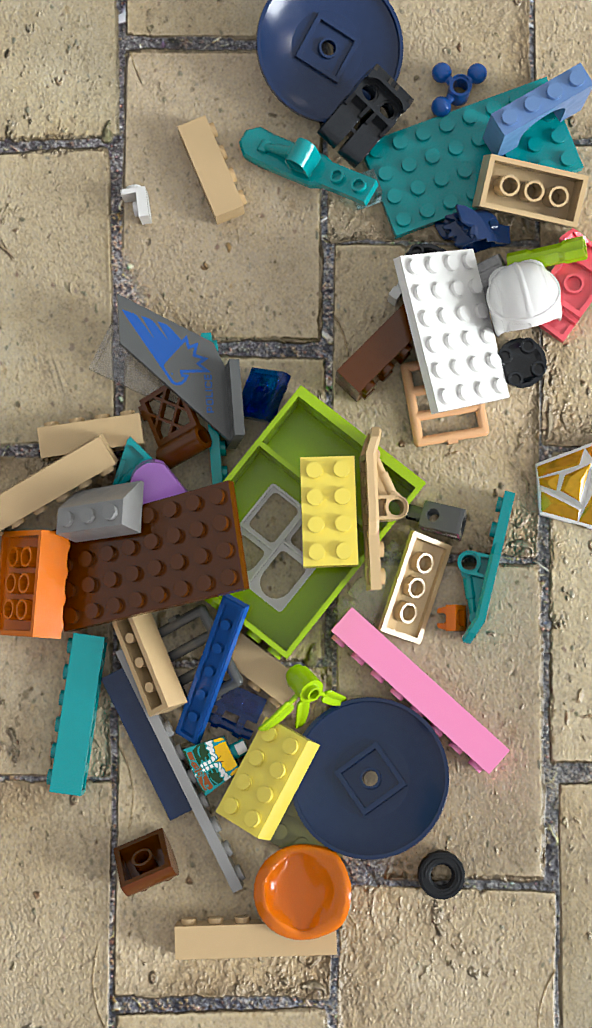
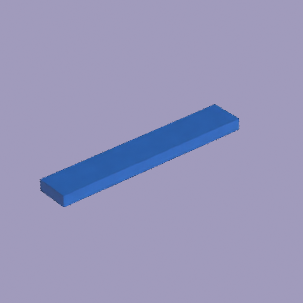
[175,594,250,745]

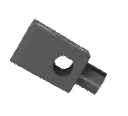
[406,501,468,541]

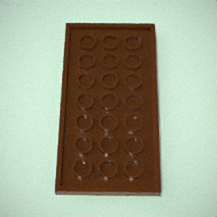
[52,480,250,632]

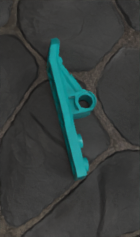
[239,127,379,206]
[457,491,515,644]

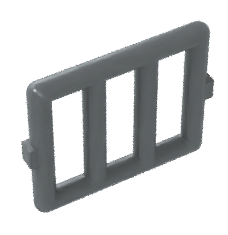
[158,604,243,709]

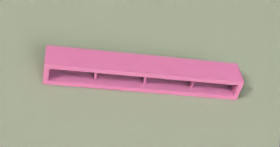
[330,607,510,774]

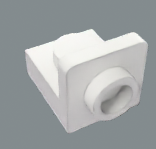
[120,184,152,225]

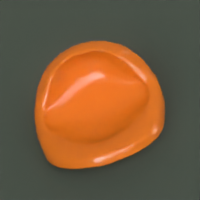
[254,844,351,940]

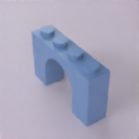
[482,63,592,156]

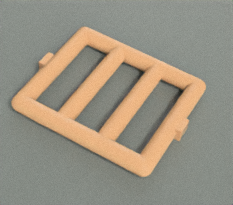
[400,360,489,447]

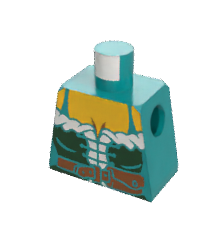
[182,735,248,796]

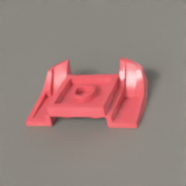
[539,228,592,343]

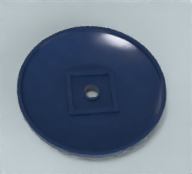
[256,0,404,123]
[292,697,450,860]

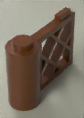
[138,385,212,470]

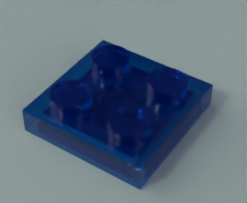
[242,367,291,423]

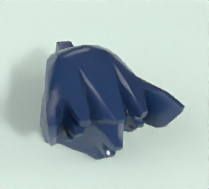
[435,204,511,253]

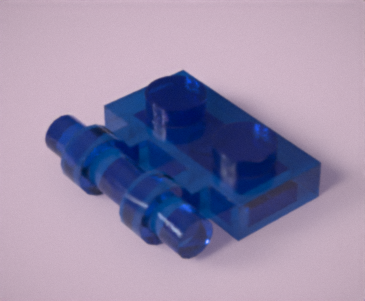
[208,680,267,740]

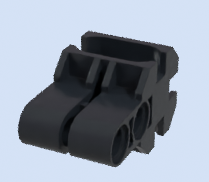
[317,64,414,168]

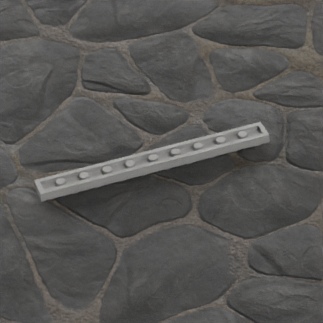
[115,649,246,893]

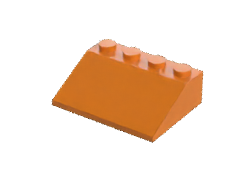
[0,530,70,639]

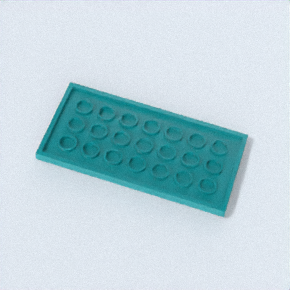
[364,77,583,239]

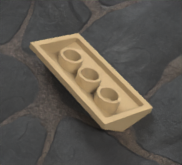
[378,530,452,644]

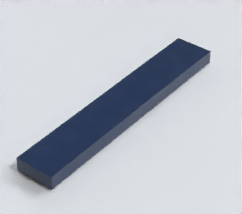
[101,668,192,821]

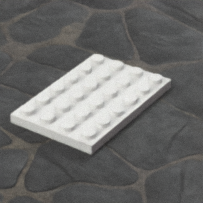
[393,249,510,414]

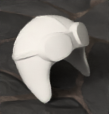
[486,259,562,338]

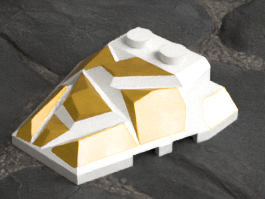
[535,443,592,530]

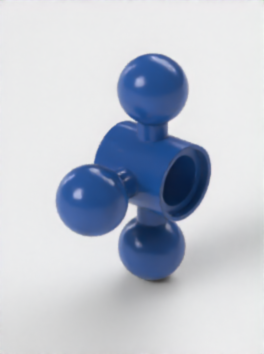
[431,62,487,117]

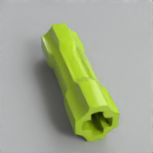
[506,236,588,267]

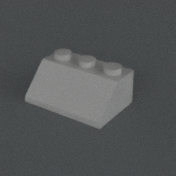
[56,481,144,542]

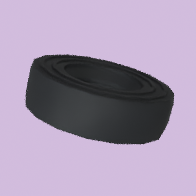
[417,850,465,900]

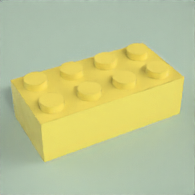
[300,456,358,568]
[216,717,320,841]

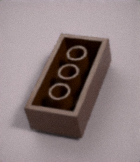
[335,304,414,402]

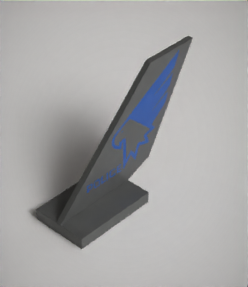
[117,294,245,450]

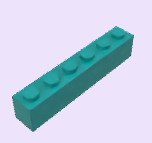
[46,633,108,796]

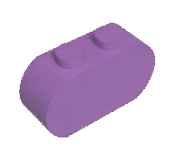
[130,459,188,504]

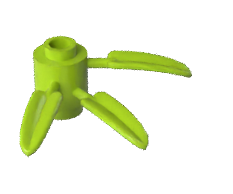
[258,664,347,731]

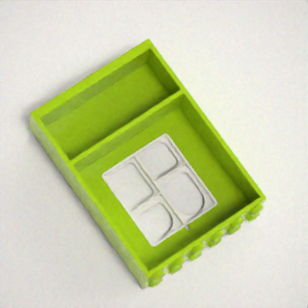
[205,385,426,660]

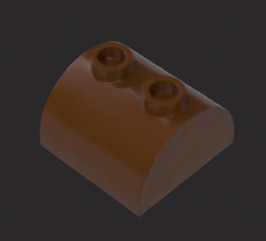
[113,828,179,897]

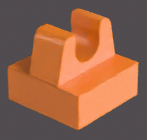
[437,605,466,631]

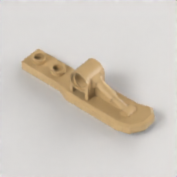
[359,427,409,591]

